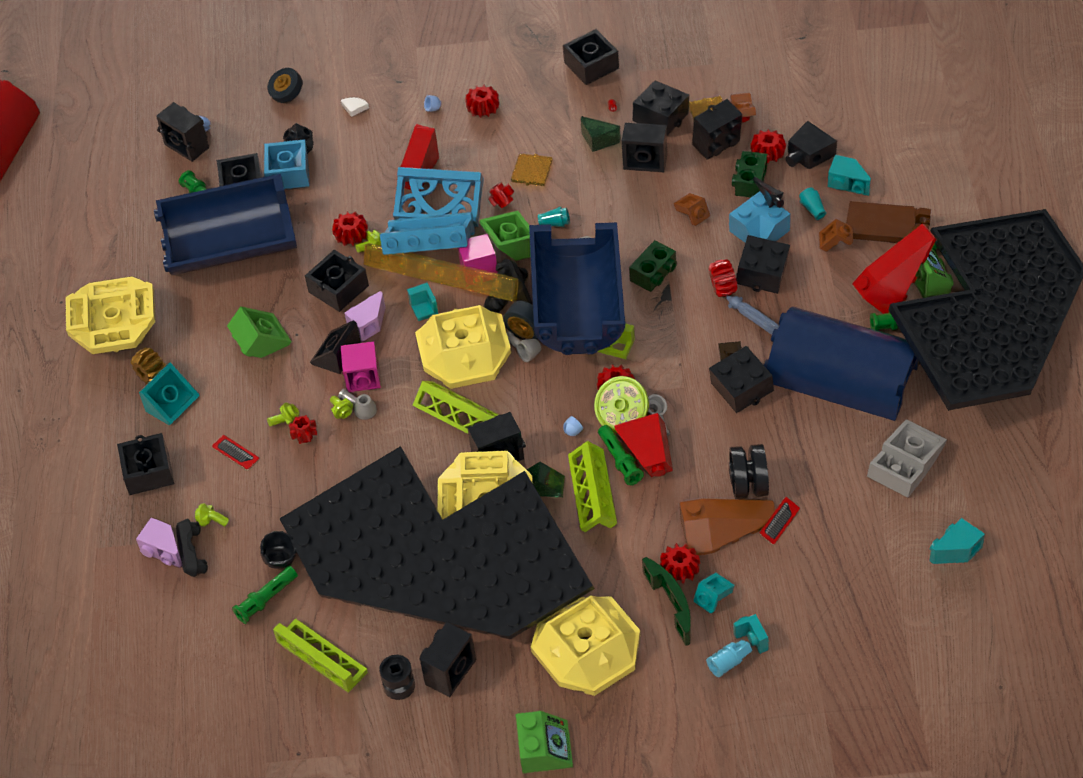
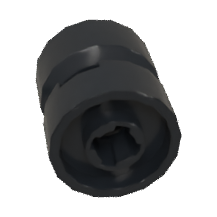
[379,654,415,700]

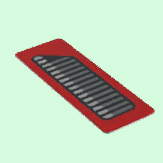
[212,435,259,470]
[760,497,800,545]

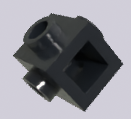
[283,123,314,154]

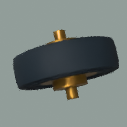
[267,68,303,103]

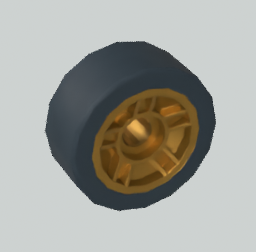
[503,301,538,340]

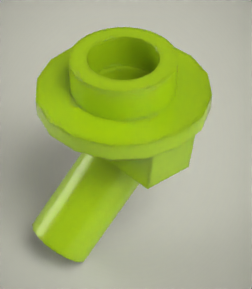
[356,229,381,253]
[330,395,353,419]
[267,403,300,427]
[195,503,229,527]

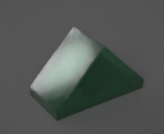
[580,116,621,152]
[526,461,565,498]

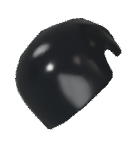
[260,531,296,569]

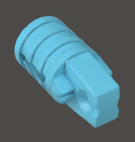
[706,640,752,677]

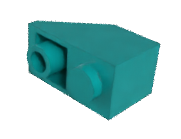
[828,155,871,196]
[929,518,985,564]

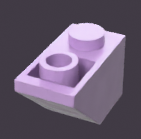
[345,291,385,342]
[136,518,182,568]

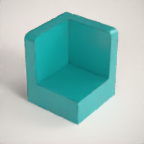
[407,283,438,321]

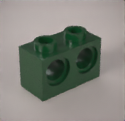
[732,151,767,198]
[629,240,677,292]

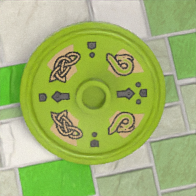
[594,376,649,433]

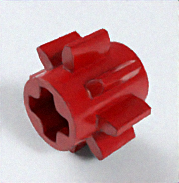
[488,182,514,208]
[289,415,318,444]

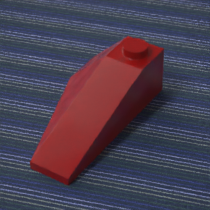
[852,224,936,314]

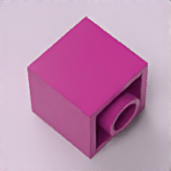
[457,234,499,286]
[341,341,381,392]

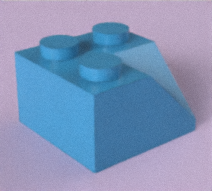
[264,140,309,189]
[729,191,790,243]

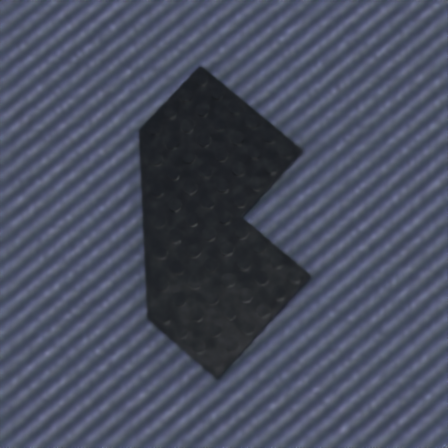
[888,209,1083,411]
[279,446,595,640]

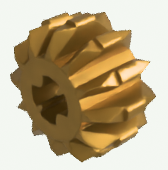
[131,347,166,384]

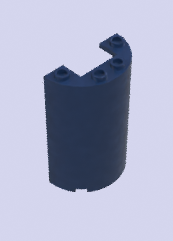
[154,174,297,276]
[529,222,625,355]
[764,306,920,421]

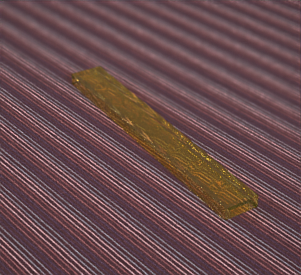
[364,243,519,301]

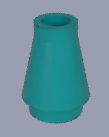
[799,187,827,220]
[538,206,570,227]

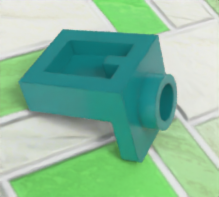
[693,573,735,613]
[733,614,769,653]

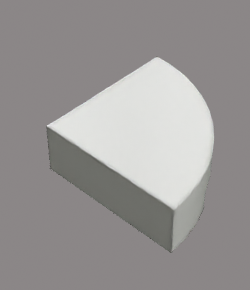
[341,98,369,117]

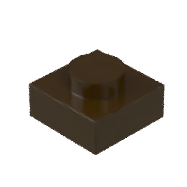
[718,341,742,361]

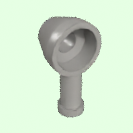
[507,331,541,362]
[338,388,377,420]
[647,394,670,436]

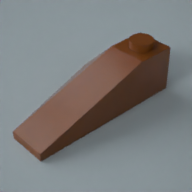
[680,498,775,556]

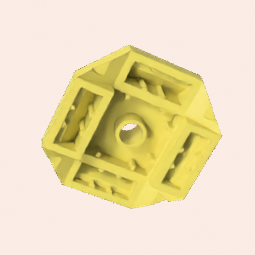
[66,277,155,354]
[415,305,511,389]
[438,451,533,519]
[531,595,640,696]

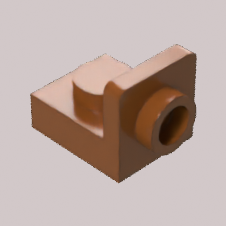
[730,92,756,117]
[674,193,710,226]
[819,219,853,252]

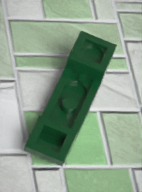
[642,557,691,646]

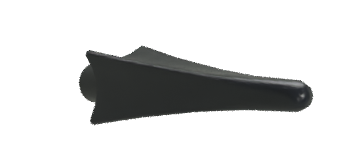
[753,177,784,208]

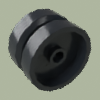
[729,444,769,499]

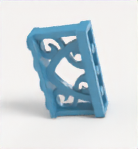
[393,167,484,227]
[380,212,475,255]

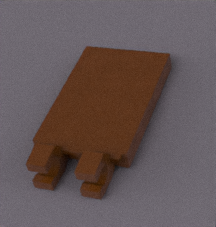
[846,201,931,243]

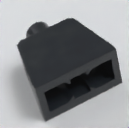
[785,121,837,169]

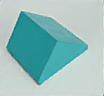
[139,362,200,425]

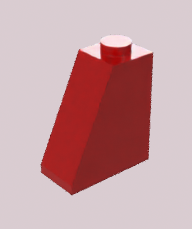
[401,124,439,191]
[614,413,673,477]

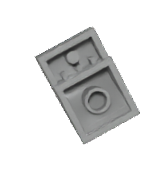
[867,419,947,498]

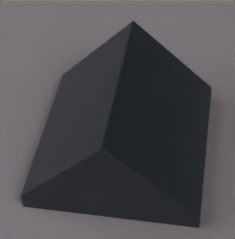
[310,320,361,374]

